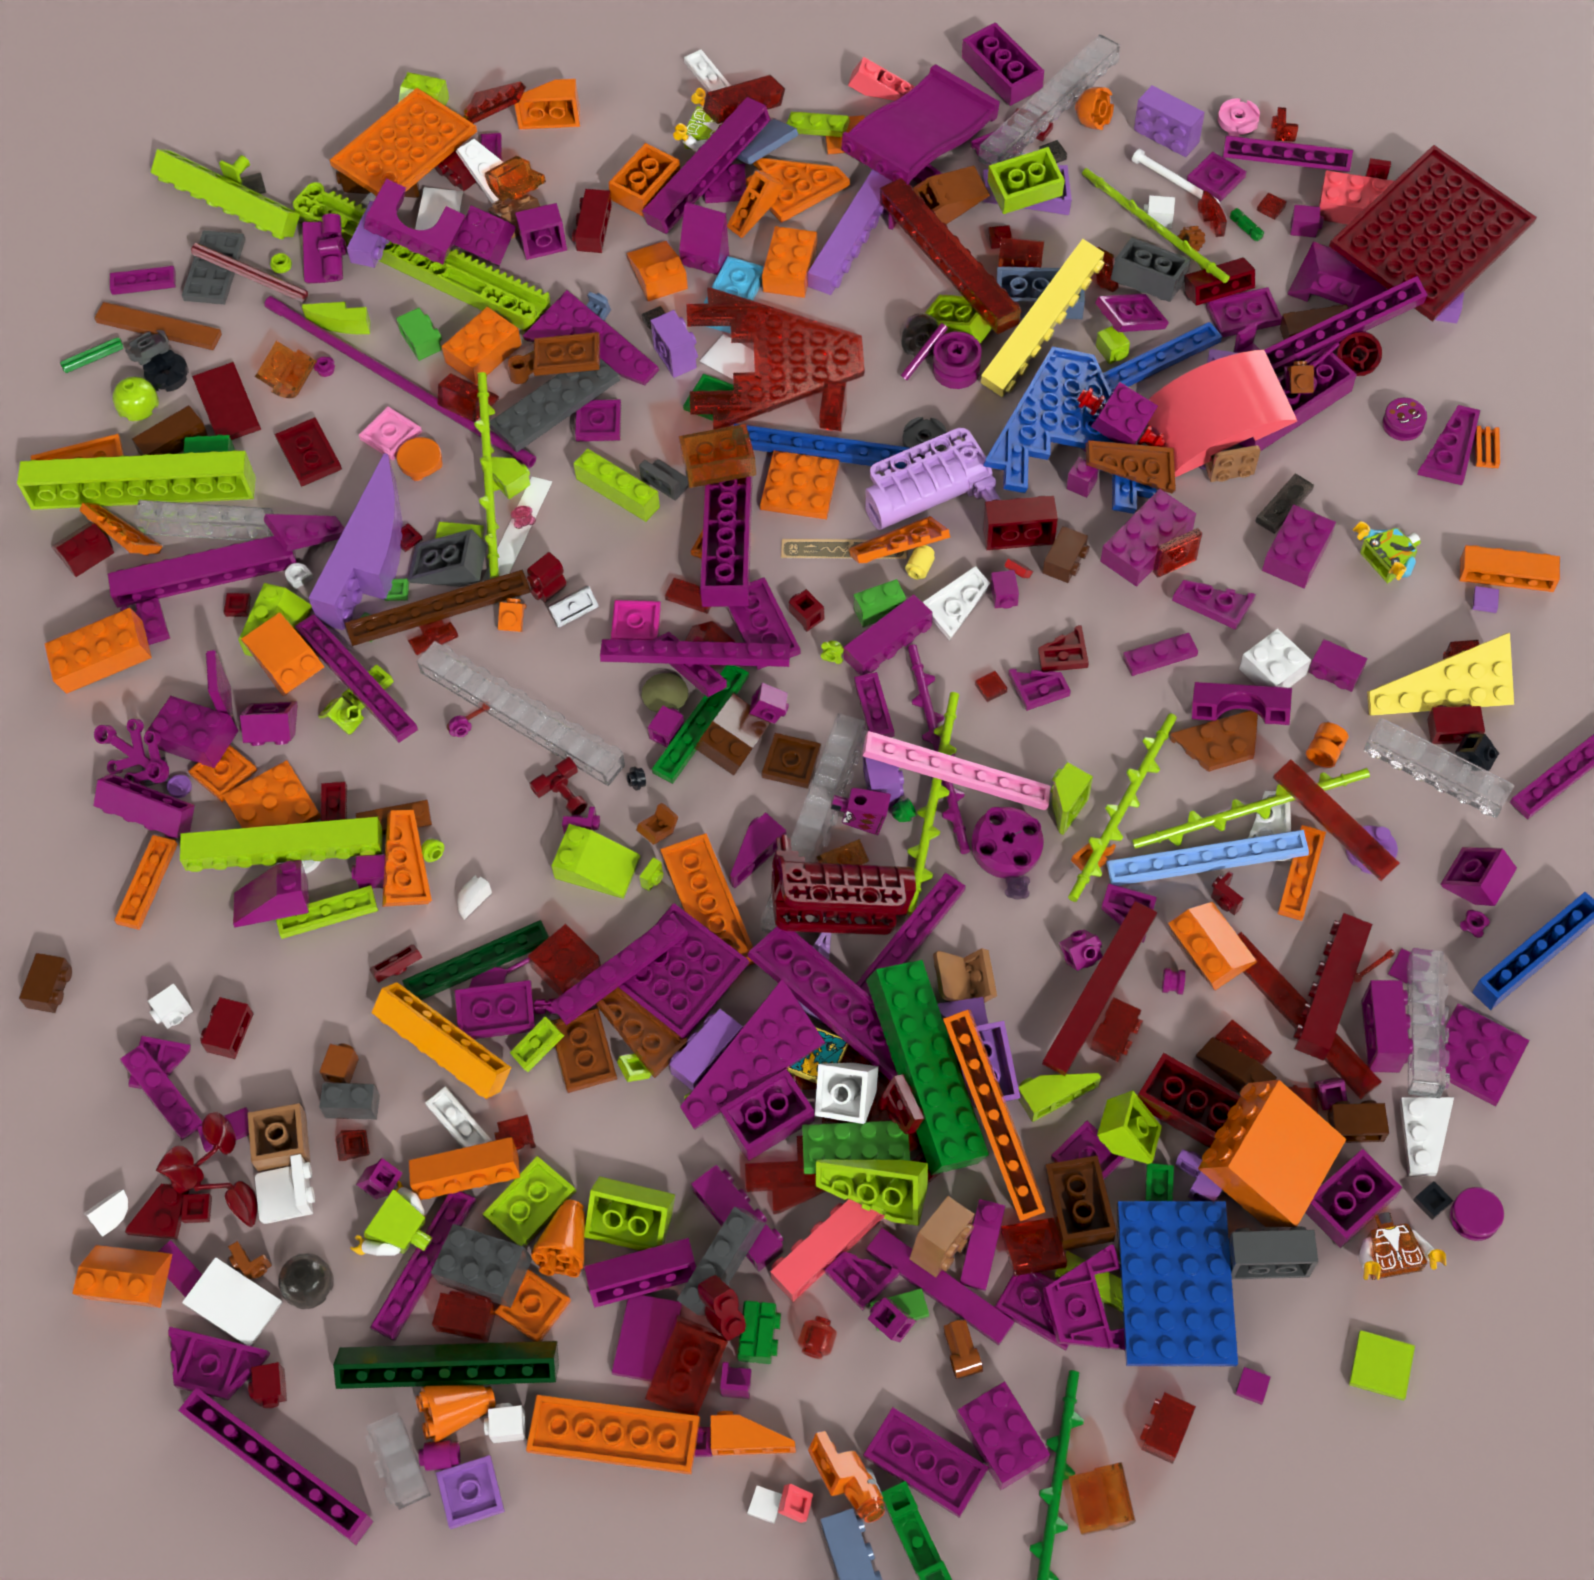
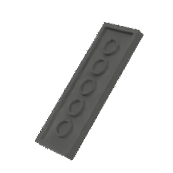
[489,358,620,452]

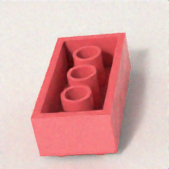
[1319,171,1394,224]

